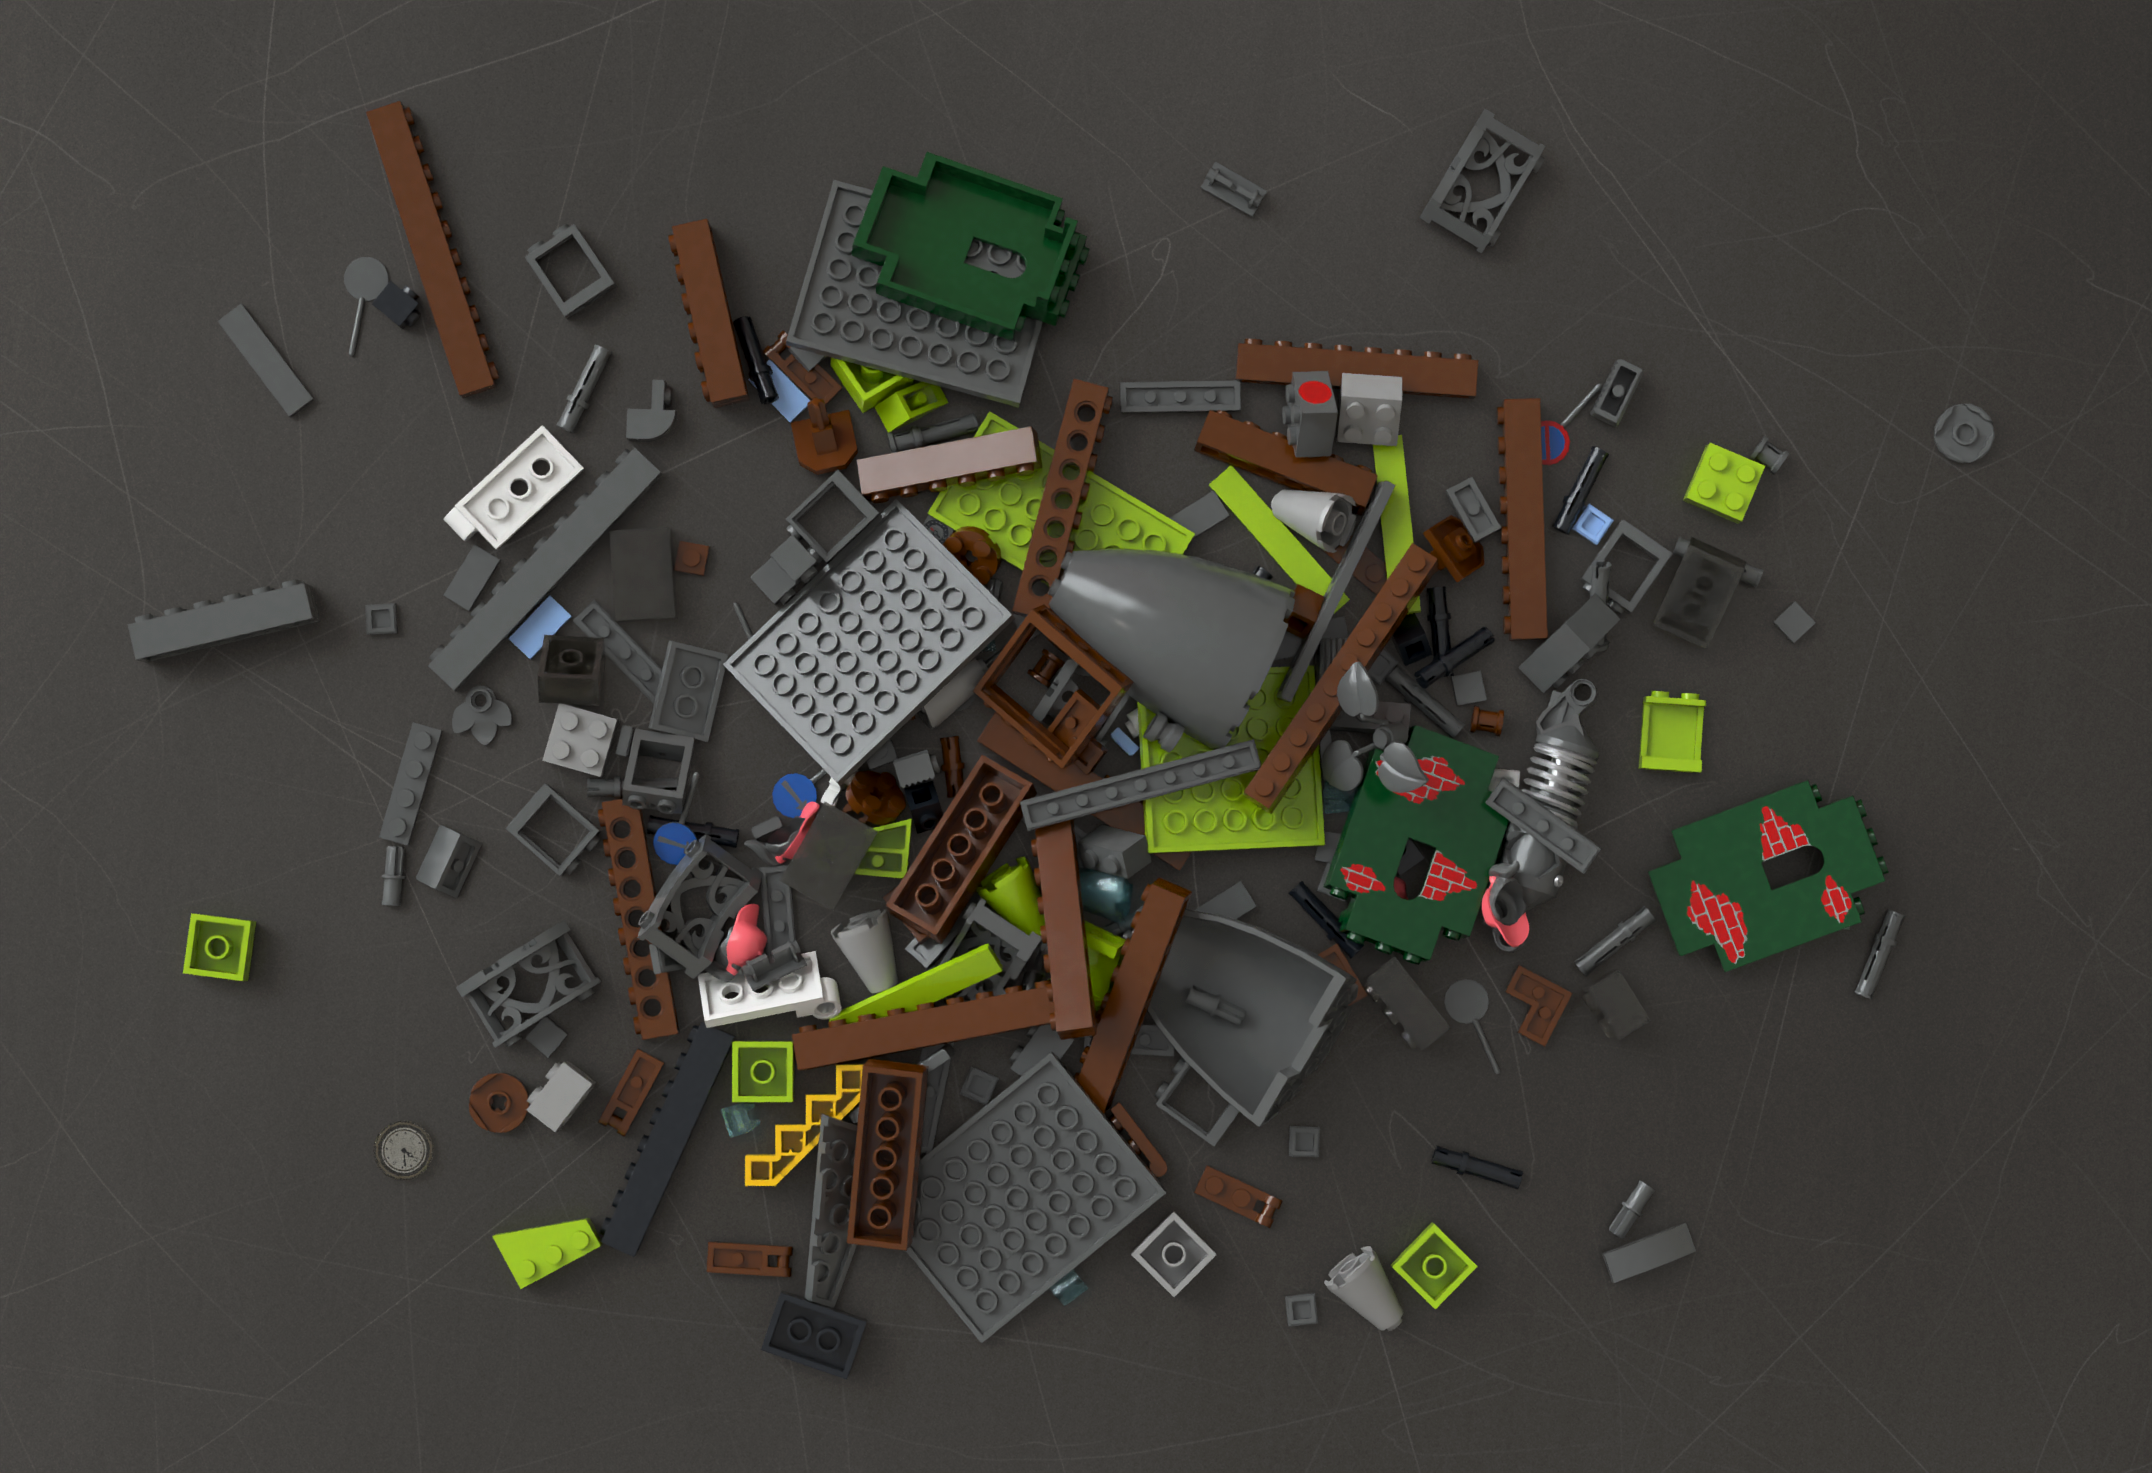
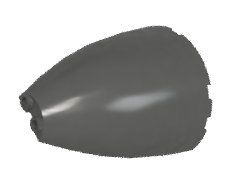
[1048,549,1295,750]
[1121,905,1358,1127]

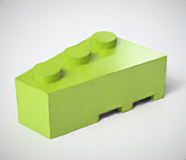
[816,819,913,879]
[492,1218,603,1289]

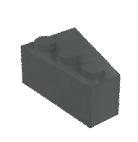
[1518,594,1620,693]

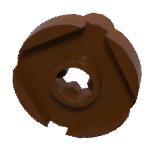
[943,526,1001,585]
[846,771,906,825]
[469,1073,530,1133]

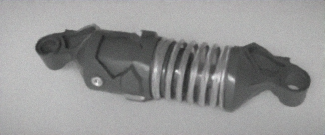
[1482,679,1600,953]

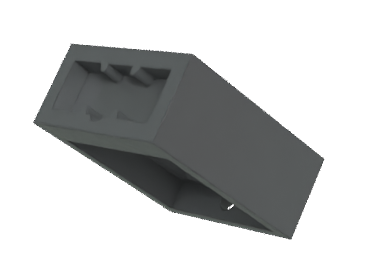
[525,224,617,320]
[786,470,880,564]
[1580,519,1673,615]
[622,729,695,814]
[505,783,601,876]
[1154,1057,1240,1146]

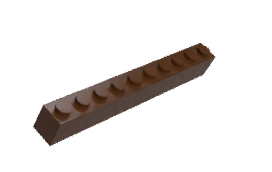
[366,101,499,398]
[1244,543,1439,814]
[792,980,1097,1071]

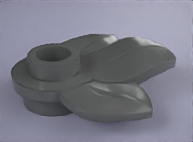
[452,686,512,746]

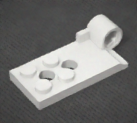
[444,425,584,550]
[698,951,841,1028]

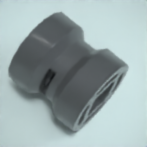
[1143,712,1185,753]

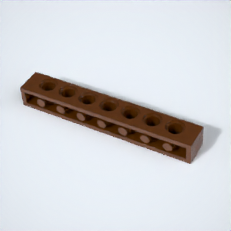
[1012,379,1113,617]
[598,799,680,1040]

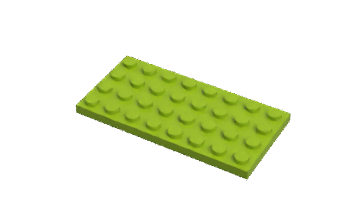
[927,411,1195,587]

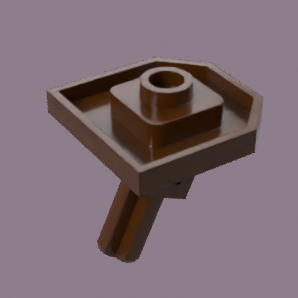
[791,397,858,475]
[1423,515,1485,582]

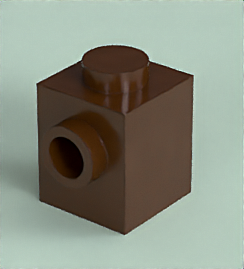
[1283,584,1324,639]

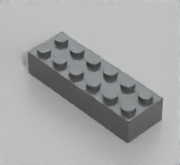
[127,579,321,663]

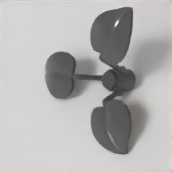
[1322,661,1429,793]

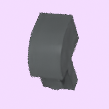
[626,379,677,442]

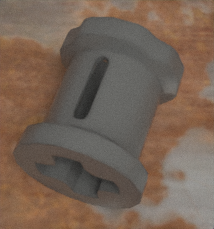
[1750,436,1789,475]

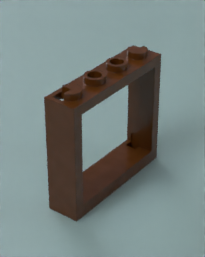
[973,604,1134,769]

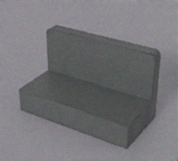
[416,825,482,898]

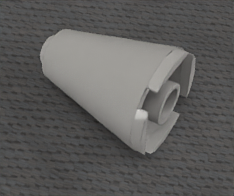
[1271,489,1357,553]
[918,658,988,729]
[831,909,898,994]
[1324,1246,1404,1331]

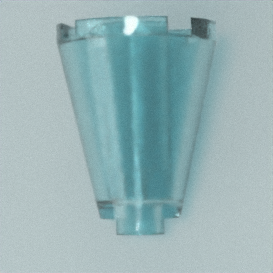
[1079,867,1133,923]

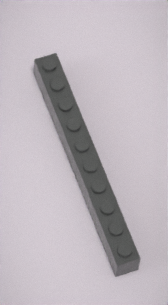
[428,448,663,692]

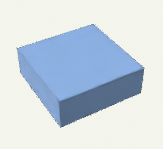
[1572,504,1614,546]
[1110,727,1139,756]

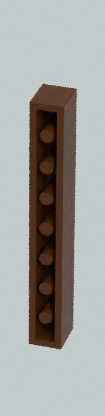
[1235,339,1478,399]
[1497,398,1548,641]
[977,712,1192,871]
[1031,819,1097,1040]
[1074,878,1192,1113]

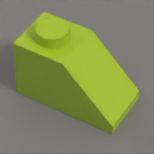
[874,382,949,433]

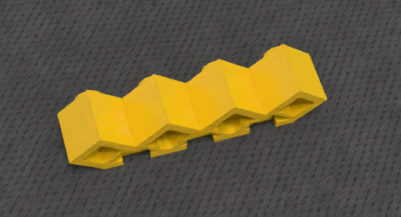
[745,1064,864,1186]

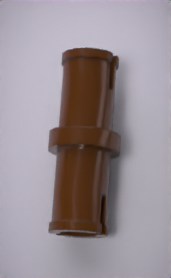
[940,736,965,798]

